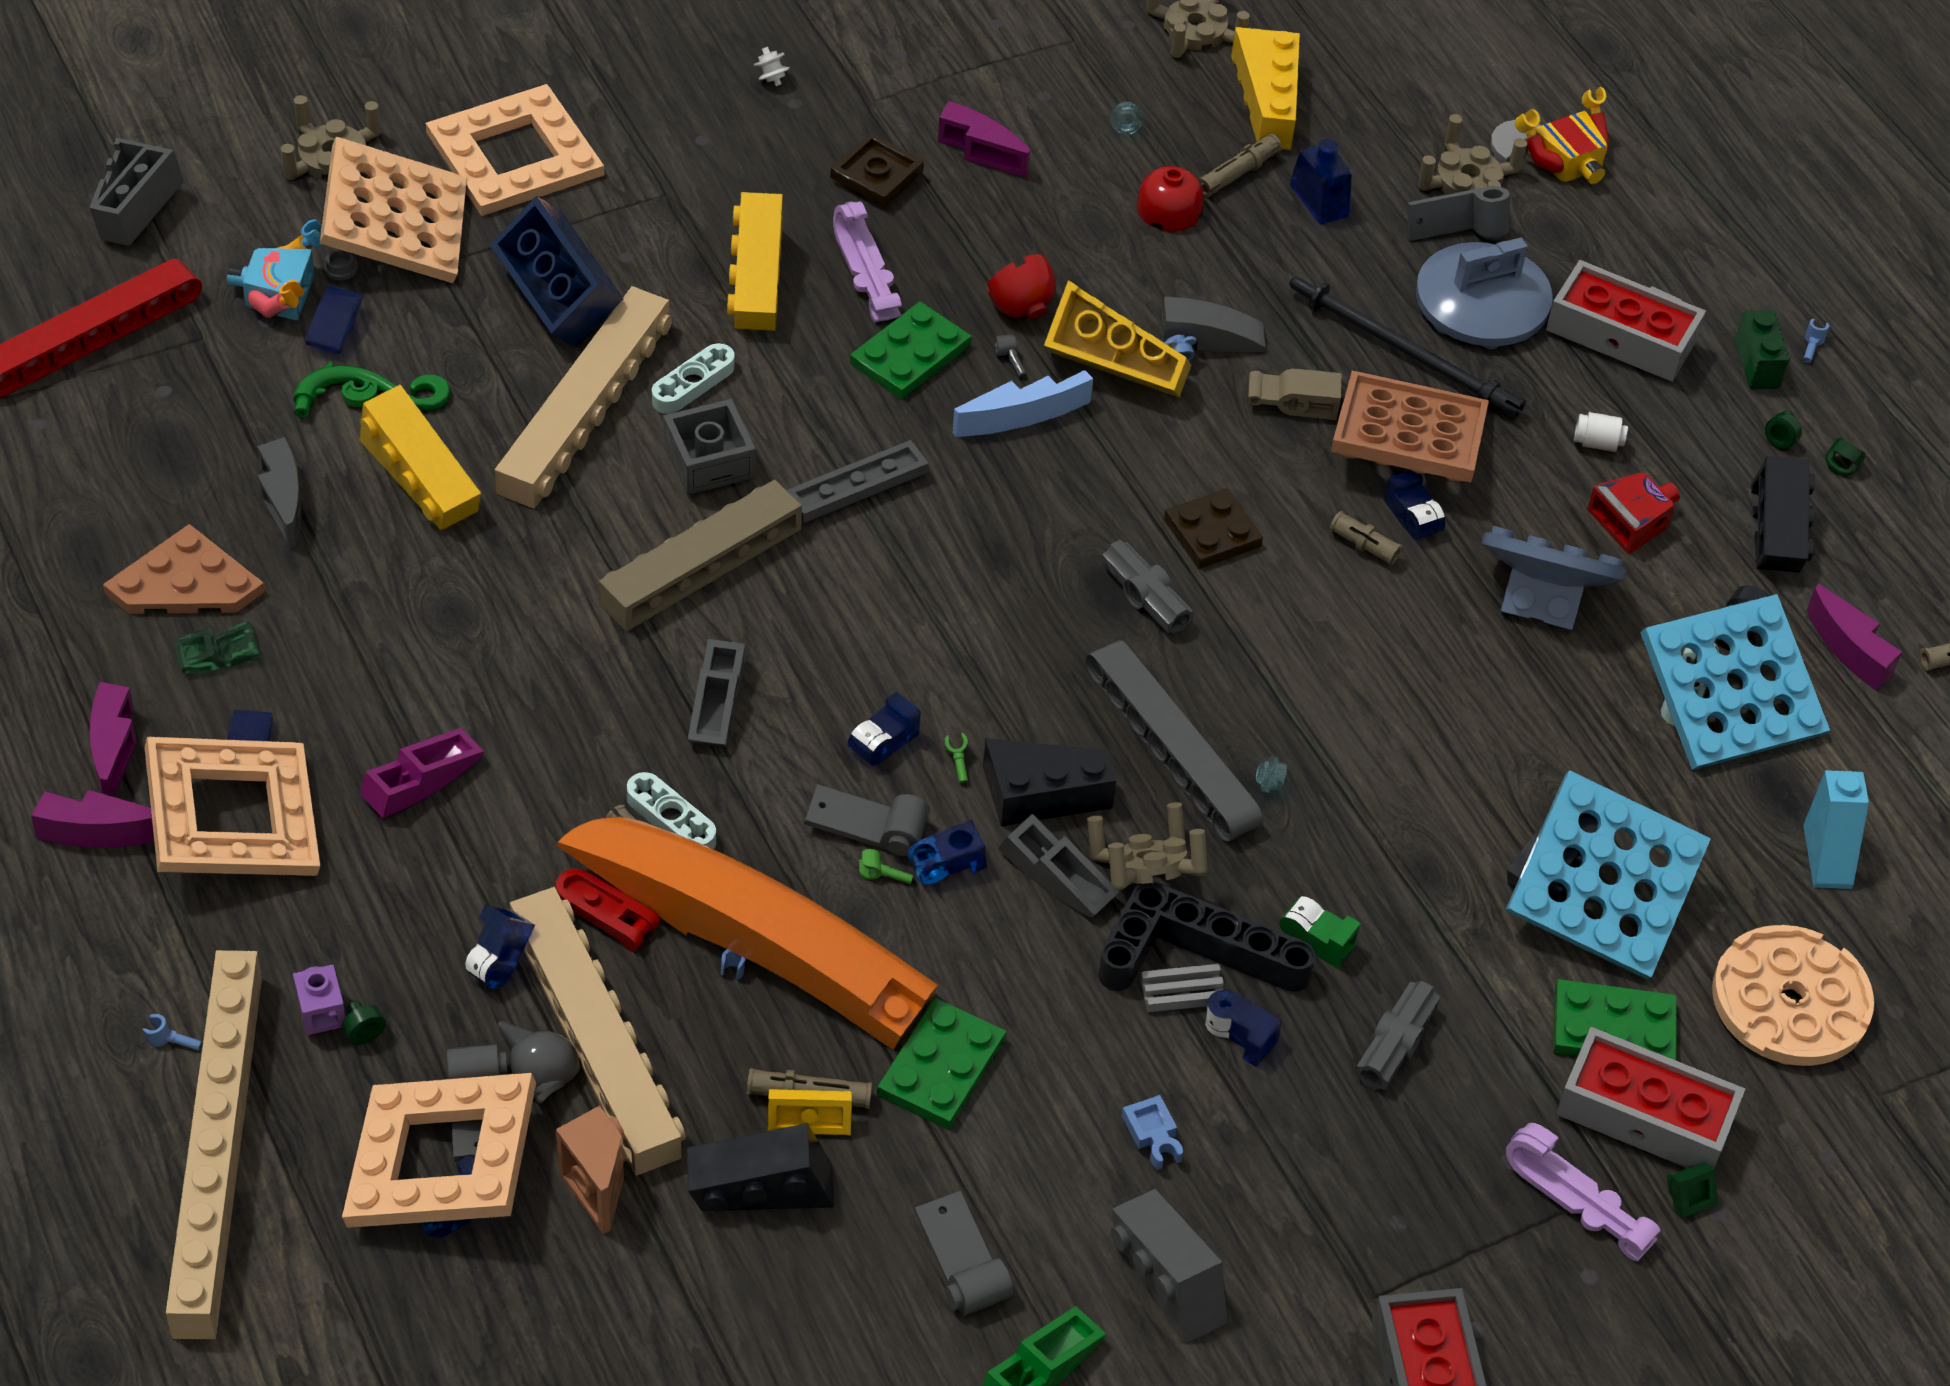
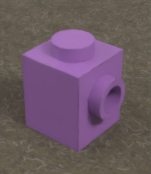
[293,964,346,1036]

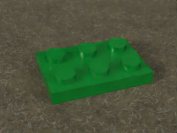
[850,301,972,400]
[1553,979,1676,1060]
[877,998,1006,1130]

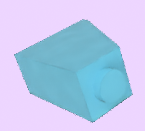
[1803,770,1869,889]

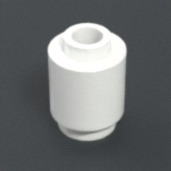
[1574,412,1628,452]

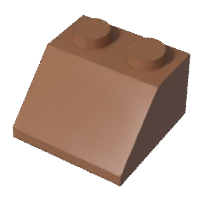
[556,1105,626,1234]

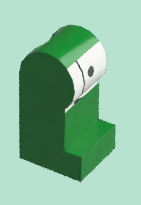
[1279,896,1361,969]

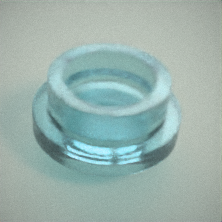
[1110,102,1143,134]
[1256,755,1287,793]

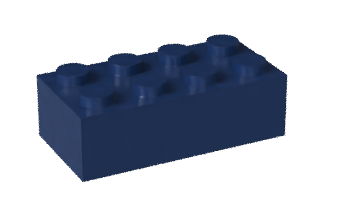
[490,196,624,347]

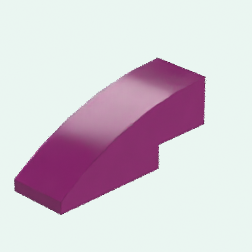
[938,101,1030,178]
[1806,584,1902,691]
[90,682,137,797]
[360,728,484,818]
[31,790,154,847]

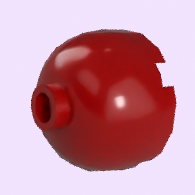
[1136,166,1204,232]
[986,254,1056,320]

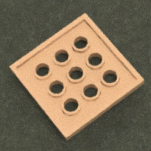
[320,136,467,283]

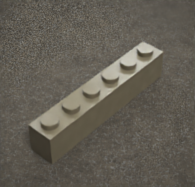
[599,479,802,632]

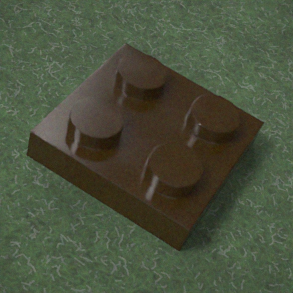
[830,132,924,207]
[1164,488,1263,569]

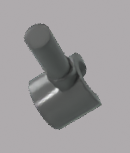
[995,335,1027,378]

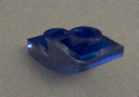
[305,285,363,354]

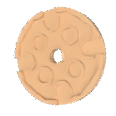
[1712,925,1874,1066]

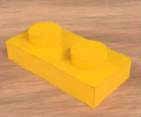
[768,1089,852,1135]

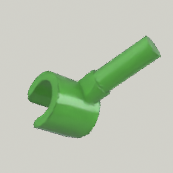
[944,732,969,784]
[859,849,913,884]

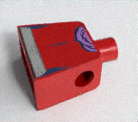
[1587,473,1680,555]

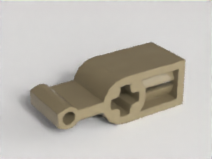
[1247,369,1342,420]

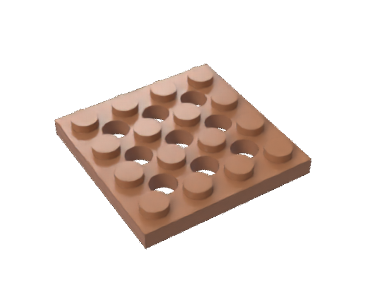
[1331,370,1489,483]

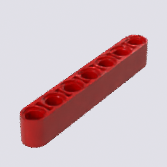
[0,259,203,397]

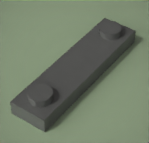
[786,440,929,524]

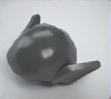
[498,1021,580,1103]

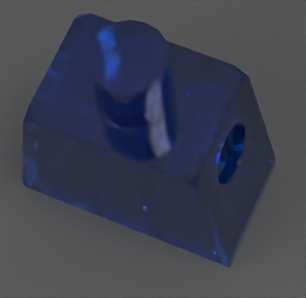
[1290,139,1352,225]

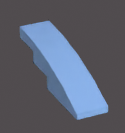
[952,370,1093,437]

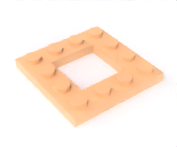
[426,84,604,216]
[145,737,320,876]
[342,1073,536,1228]

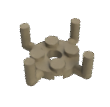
[1146,0,1250,59]
[281,95,381,180]
[1418,114,1527,195]
[1087,802,1208,890]

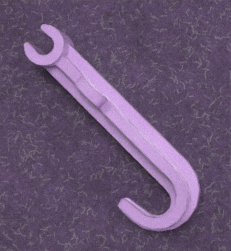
[833,201,902,322]
[1506,1123,1661,1261]

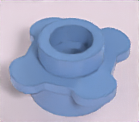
[1164,335,1197,361]

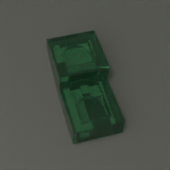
[173,620,262,673]

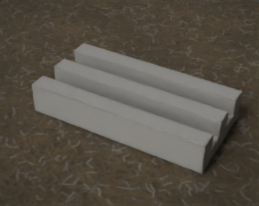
[1140,964,1227,1013]

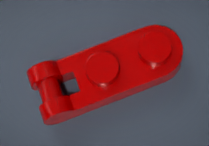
[556,869,661,952]

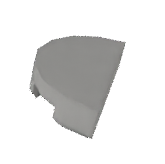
[1490,120,1540,163]

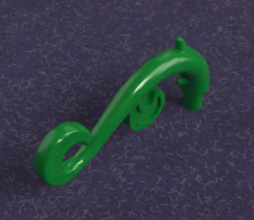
[293,362,450,418]

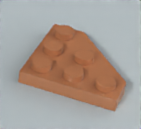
[103,524,265,614]

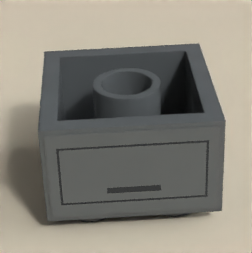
[663,399,756,495]

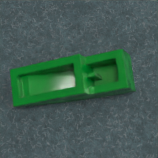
[982,1306,1106,1386]

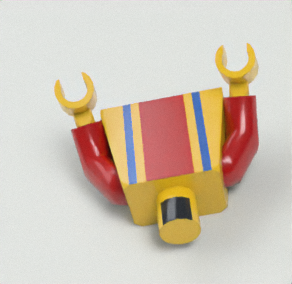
[1515,87,1609,184]

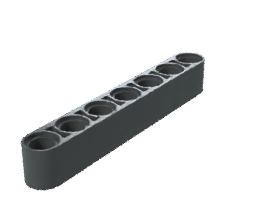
[1085,640,1263,842]

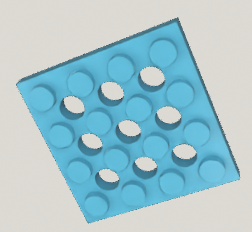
[1641,594,1830,770]
[1505,770,1711,980]

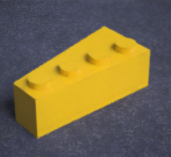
[1231,27,1300,150]
[727,192,783,331]
[1044,280,1191,397]
[359,385,481,531]

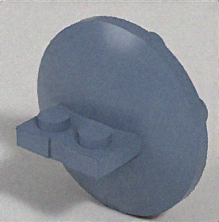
[1416,237,1553,349]
[1481,526,1627,630]

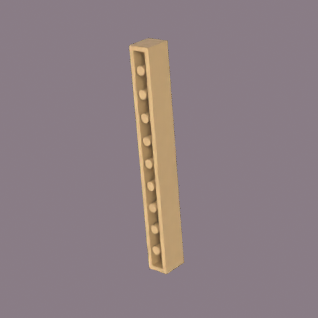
[166,950,262,1339]

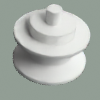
[754,47,790,86]

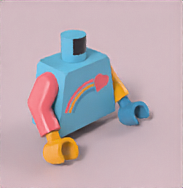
[227,219,323,320]

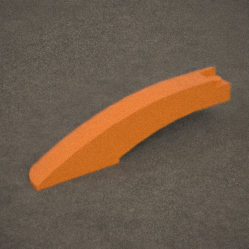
[557,817,939,1050]

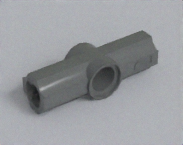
[1101,539,1194,635]
[1355,981,1440,1091]

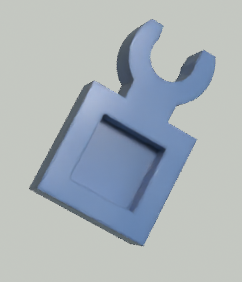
[1121,1095,1183,1170]

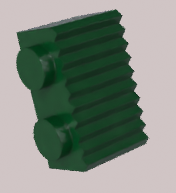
[1734,310,1791,389]

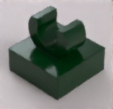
[1667,1162,1718,1218]

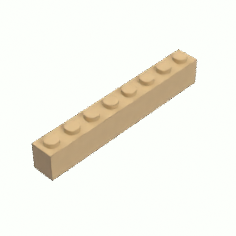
[494,286,672,509]
[510,887,686,1176]

